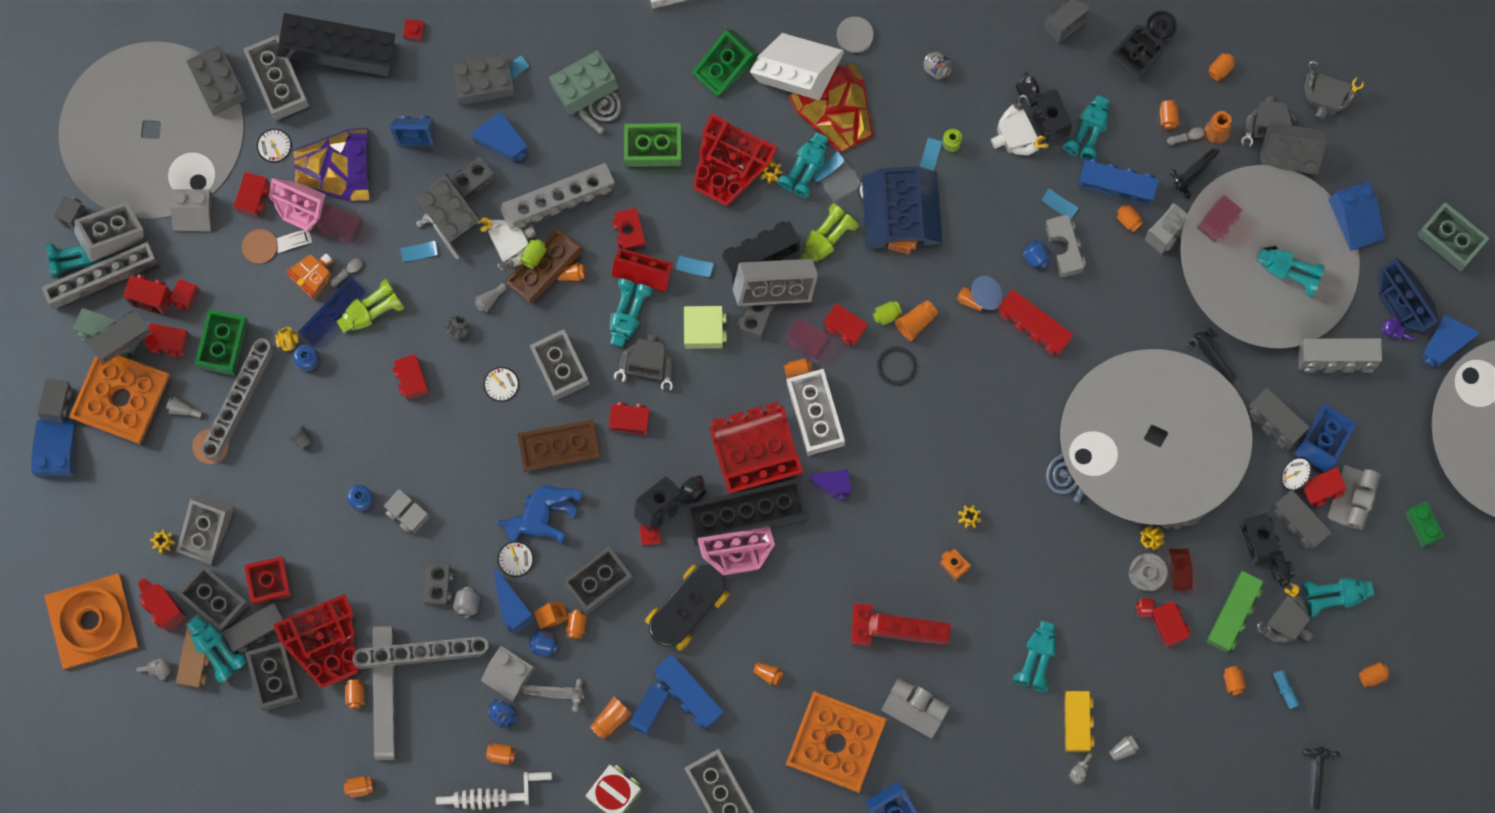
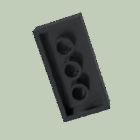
[722,221,800,284]

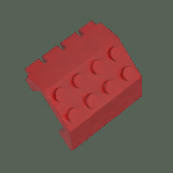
[709,402,803,494]

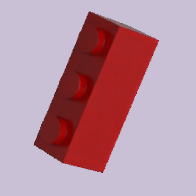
[611,248,674,292]

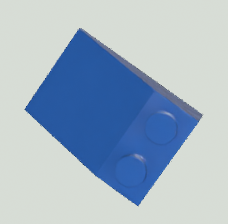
[390,116,435,145]
[1329,181,1385,251]
[1294,404,1357,473]
[31,419,76,477]
[494,569,535,635]
[865,781,917,813]

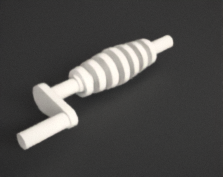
[436,772,552,810]

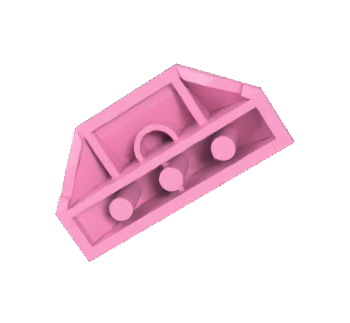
[268,178,325,231]
[697,527,775,575]

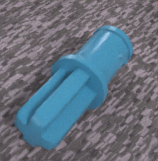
[1274,670,1300,709]

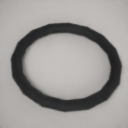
[877,347,916,385]

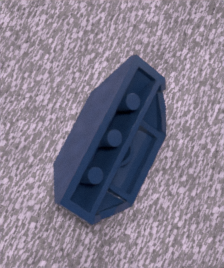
[1378,257,1440,332]

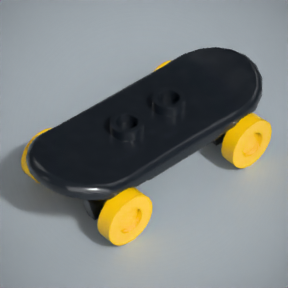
[645,564,730,652]

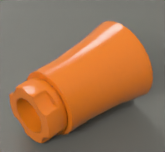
[1205,111,1232,144]
[895,300,938,341]
[590,696,634,740]

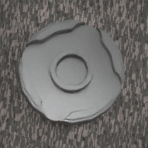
[836,17,874,54]
[1129,553,1168,592]

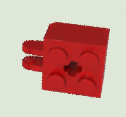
[138,578,187,632]

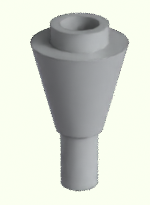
[474,283,507,312]
[166,396,203,419]

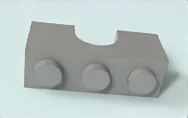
[1045,215,1086,278]

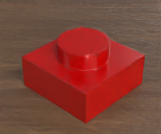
[403,19,425,41]
[639,525,661,546]

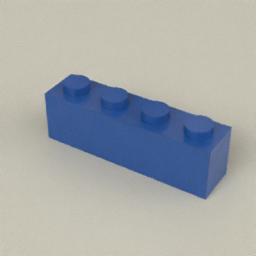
[1078,159,1159,205]
[654,654,724,730]

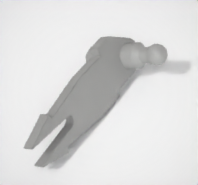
[416,213,460,259]
[522,679,585,712]

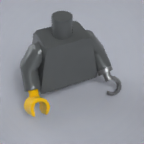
[1304,60,1364,121]
[1257,583,1314,643]

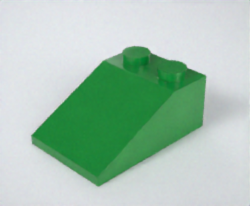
[692,30,760,97]

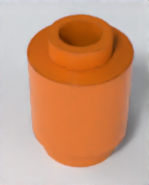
[1208,53,1235,81]
[1159,100,1180,130]
[1116,204,1144,232]
[784,358,813,379]
[565,610,587,639]
[1359,662,1390,687]
[1223,666,1247,696]
[345,680,365,709]
[486,743,516,765]
[343,775,373,798]

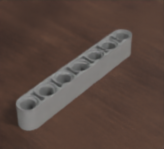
[202,338,273,461]
[373,626,396,760]
[353,637,488,669]

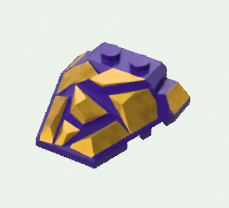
[293,128,370,202]

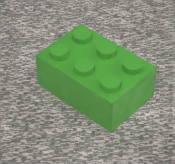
[624,123,682,167]

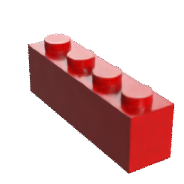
[998,289,1073,356]
[868,613,951,645]

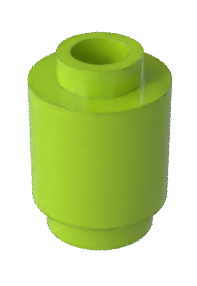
[943,129,962,152]
[520,239,547,269]
[873,301,902,326]

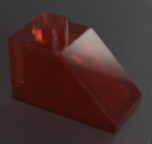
[1169,548,1193,591]

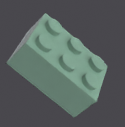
[549,50,618,115]
[1417,202,1490,272]
[73,308,140,357]

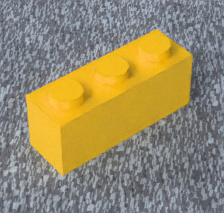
[1064,691,1094,752]

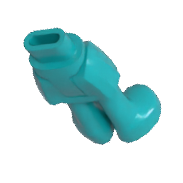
[1063,96,1110,161]
[777,133,829,198]
[46,243,115,278]
[1256,248,1325,297]
[610,279,653,348]
[1303,578,1374,618]
[186,615,247,683]
[1012,621,1056,692]

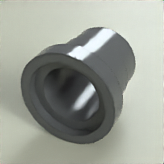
[289,426,313,450]

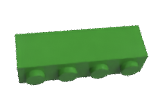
[1206,571,1264,653]

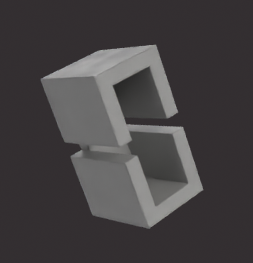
[384,489,429,534]

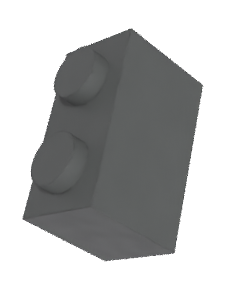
[38,378,74,424]

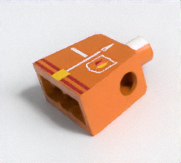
[286,253,333,300]

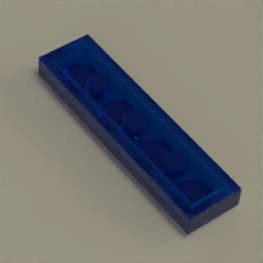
[298,277,365,345]

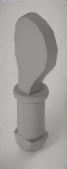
[1167,127,1205,145]
[330,258,363,287]

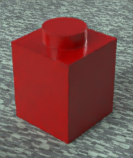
[170,279,199,311]

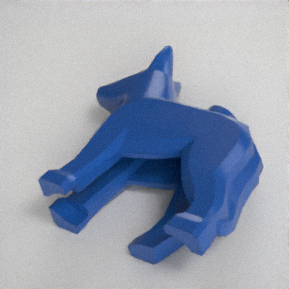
[496,485,583,545]

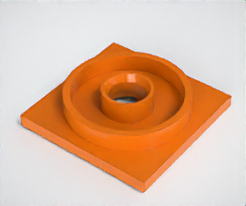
[69,355,170,445]
[44,573,139,670]
[786,691,887,793]

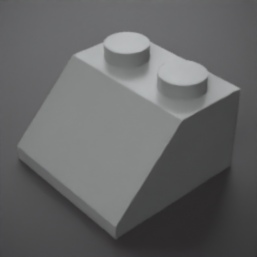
[170,189,213,232]
[481,646,535,702]

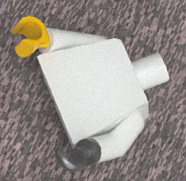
[991,94,1048,156]
[478,217,536,271]

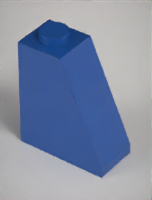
[470,112,529,163]
[1421,315,1479,367]
[629,683,669,737]

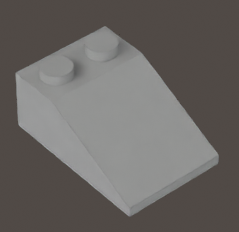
[176,494,234,565]

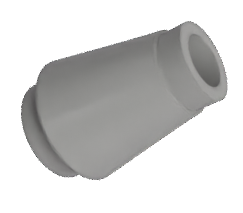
[1109,736,1140,761]

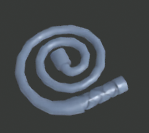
[1046,454,1085,504]

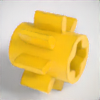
[761,159,783,184]
[275,327,299,351]
[958,505,981,529]
[1140,525,1165,550]
[150,529,175,554]

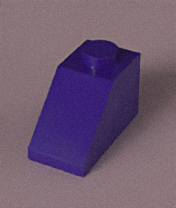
[810,469,852,500]

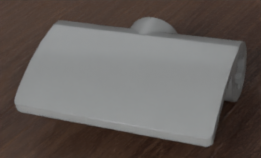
[1327,465,1381,530]
[881,678,950,739]

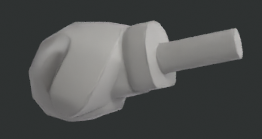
[137,659,171,680]
[1070,752,1093,784]

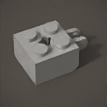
[1145,204,1187,254]

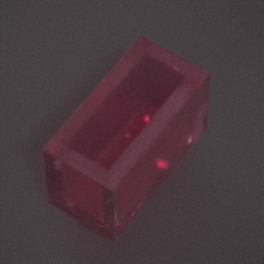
[1197,195,1242,242]
[317,204,363,243]
[785,317,830,360]

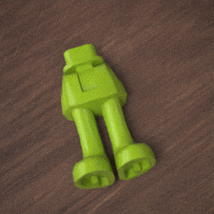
[798,203,859,262]
[337,279,405,333]

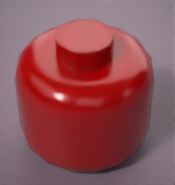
[1135,597,1155,618]

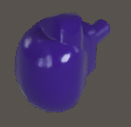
[1382,317,1414,341]

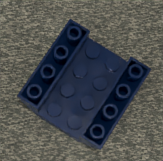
[862,166,942,249]

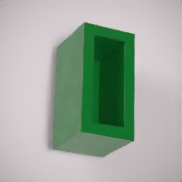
[1405,501,1444,548]

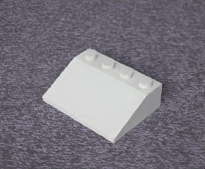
[750,33,844,100]

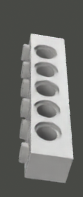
[501,163,615,229]
[42,242,159,310]

